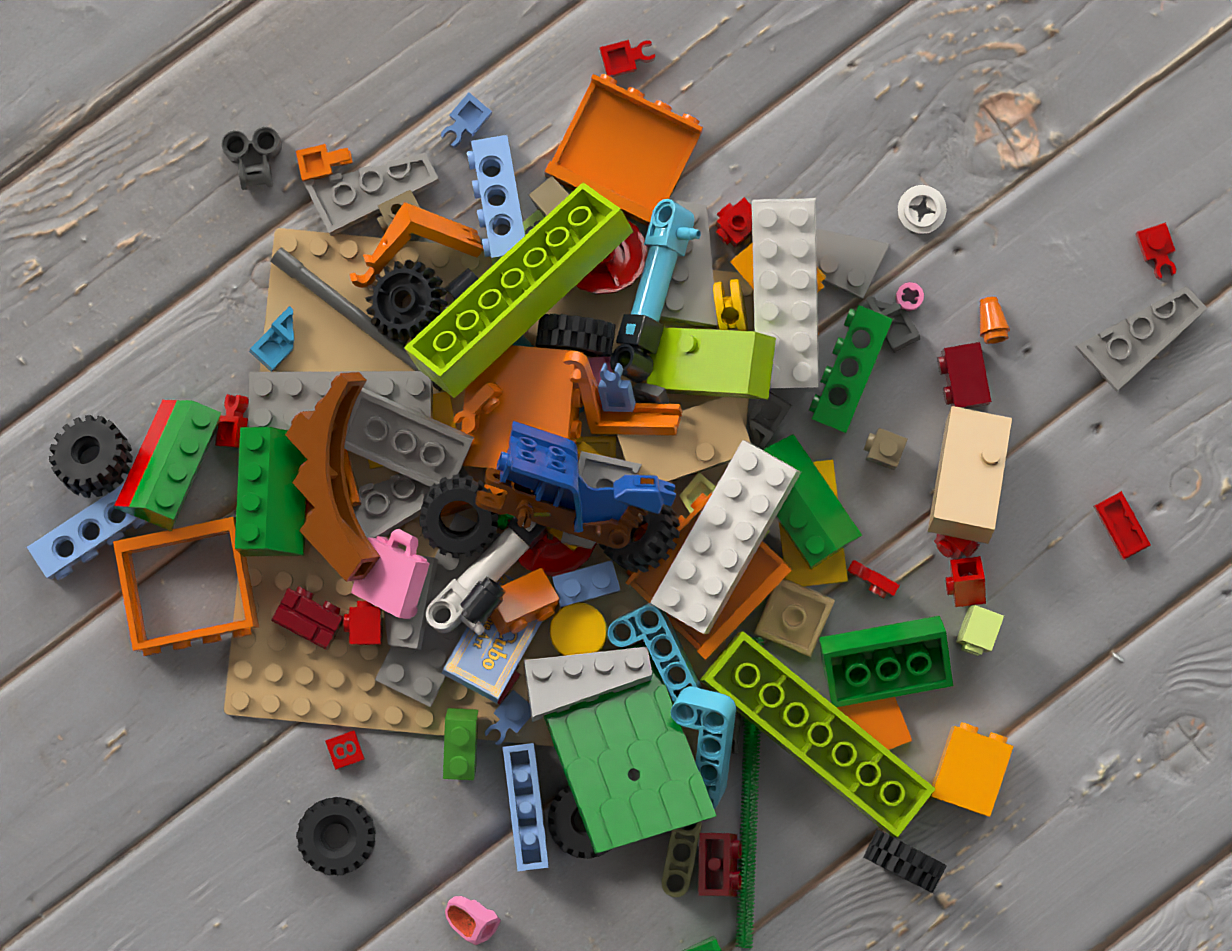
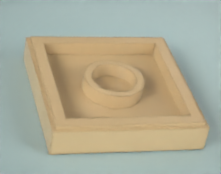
[754,578,835,657]

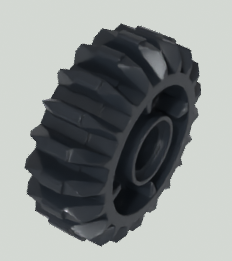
[365,260,448,343]

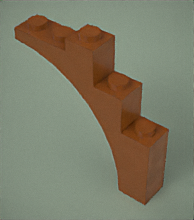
[285,372,380,582]

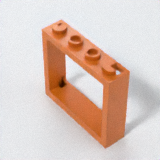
[113,517,259,656]

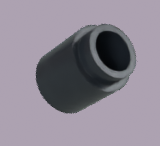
[460,576,506,624]

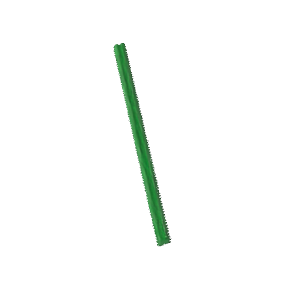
[735,637,764,948]

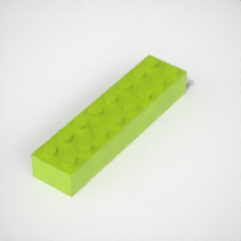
[404,182,633,398]
[699,631,936,838]

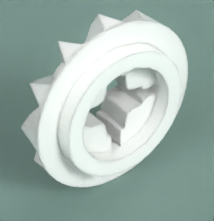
[898,185,947,234]

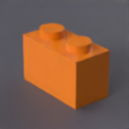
[490,568,560,635]

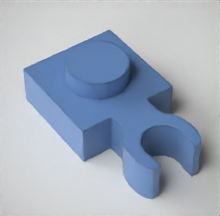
[441,92,492,148]
[598,363,636,412]
[485,690,531,745]

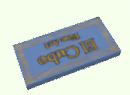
[441,574,542,703]

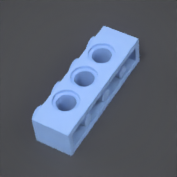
[467,135,525,265]
[27,483,148,581]
[503,743,549,871]

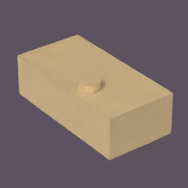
[616,397,751,483]
[928,406,1012,544]

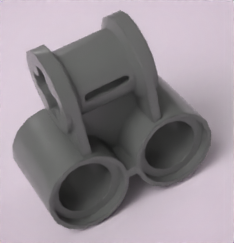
[221,127,282,190]

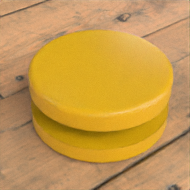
[713,279,748,331]
[550,603,607,656]

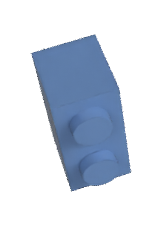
[552,560,620,608]

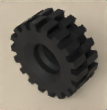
[535,314,616,357]
[49,415,133,498]
[599,504,680,573]
[548,785,612,859]
[296,797,376,876]
[863,830,947,893]

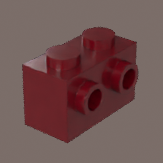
[698,833,742,897]

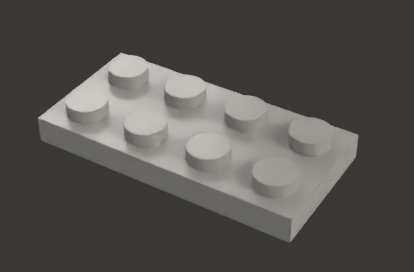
[344,388,474,487]

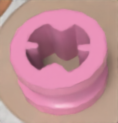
[895,282,924,311]

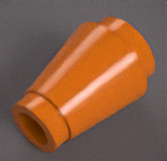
[979,297,1010,344]

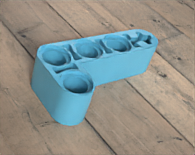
[608,603,703,708]
[671,687,736,809]

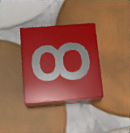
[325,730,365,770]

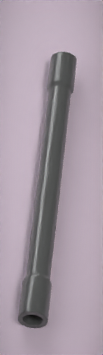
[270,247,443,392]

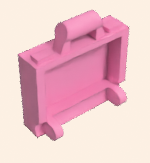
[351,529,430,619]

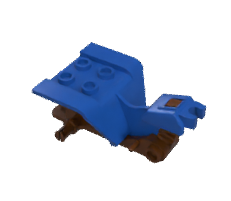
[476,421,676,549]

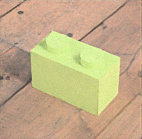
[956,605,1004,656]

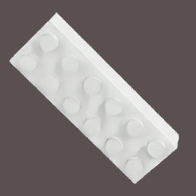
[752,198,819,388]
[650,440,801,634]

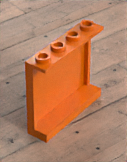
[544,74,703,227]
[461,345,584,469]
[625,492,792,660]

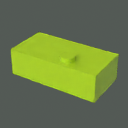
[647,327,776,400]

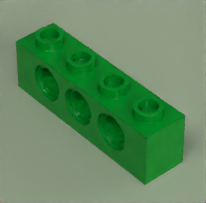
[808,305,893,433]

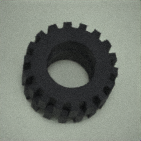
[420,474,498,558]

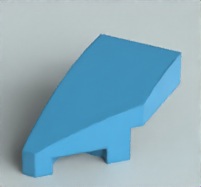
[249,306,294,372]

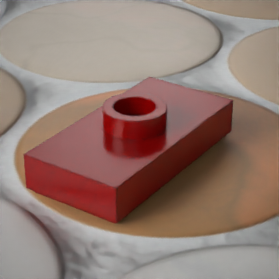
[1093,491,1151,560]

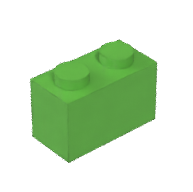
[443,708,479,780]

